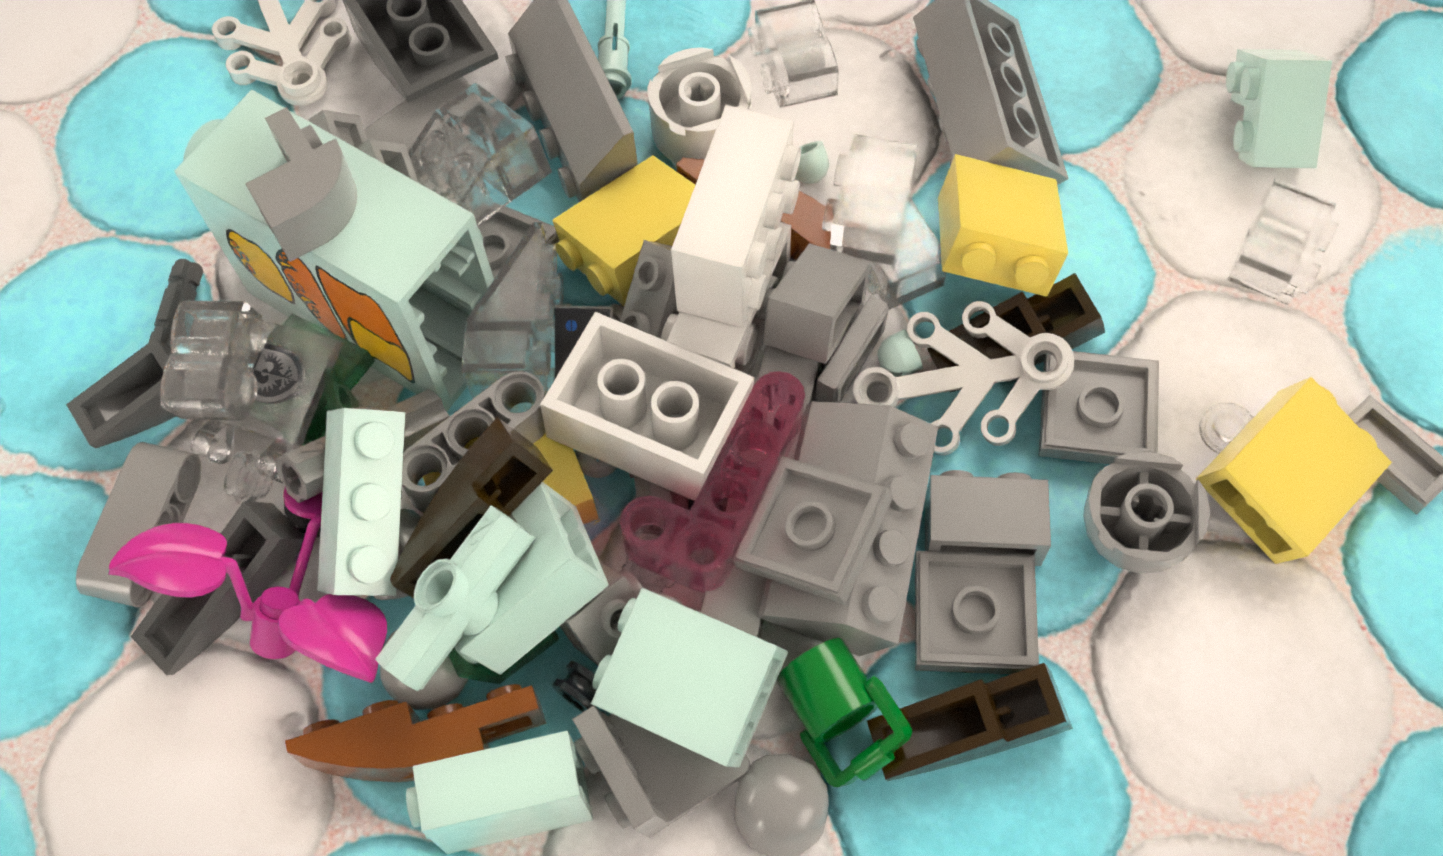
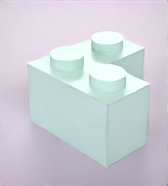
[1226,49,1332,168]

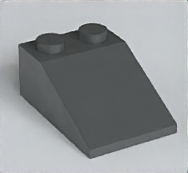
[343,0,499,103]

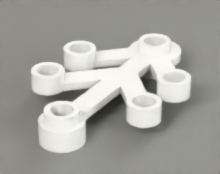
[212,0,352,105]
[853,301,1074,455]

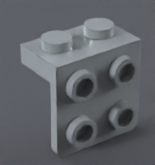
[572,706,751,837]

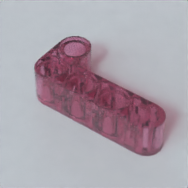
[620,371,805,592]

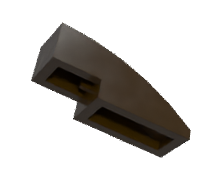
[927,273,1105,393]
[390,417,553,599]
[866,663,1073,781]

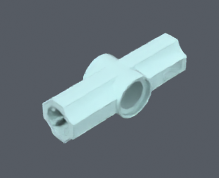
[375,506,536,691]

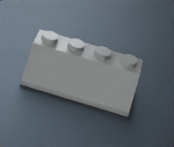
[505,0,638,202]
[913,0,1069,184]
[758,401,938,656]

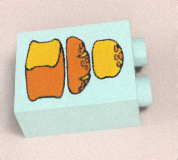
[174,89,511,412]

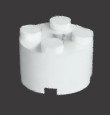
[647,48,752,168]

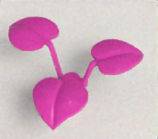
[108,487,387,683]

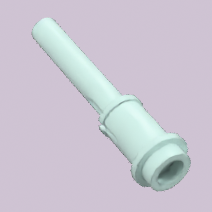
[598,0,632,99]

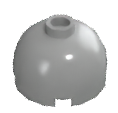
[1083,451,1211,574]

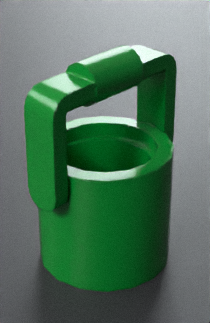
[776,638,912,787]

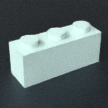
[317,408,405,596]

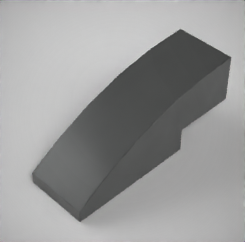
[66,313,253,448]
[131,501,305,676]

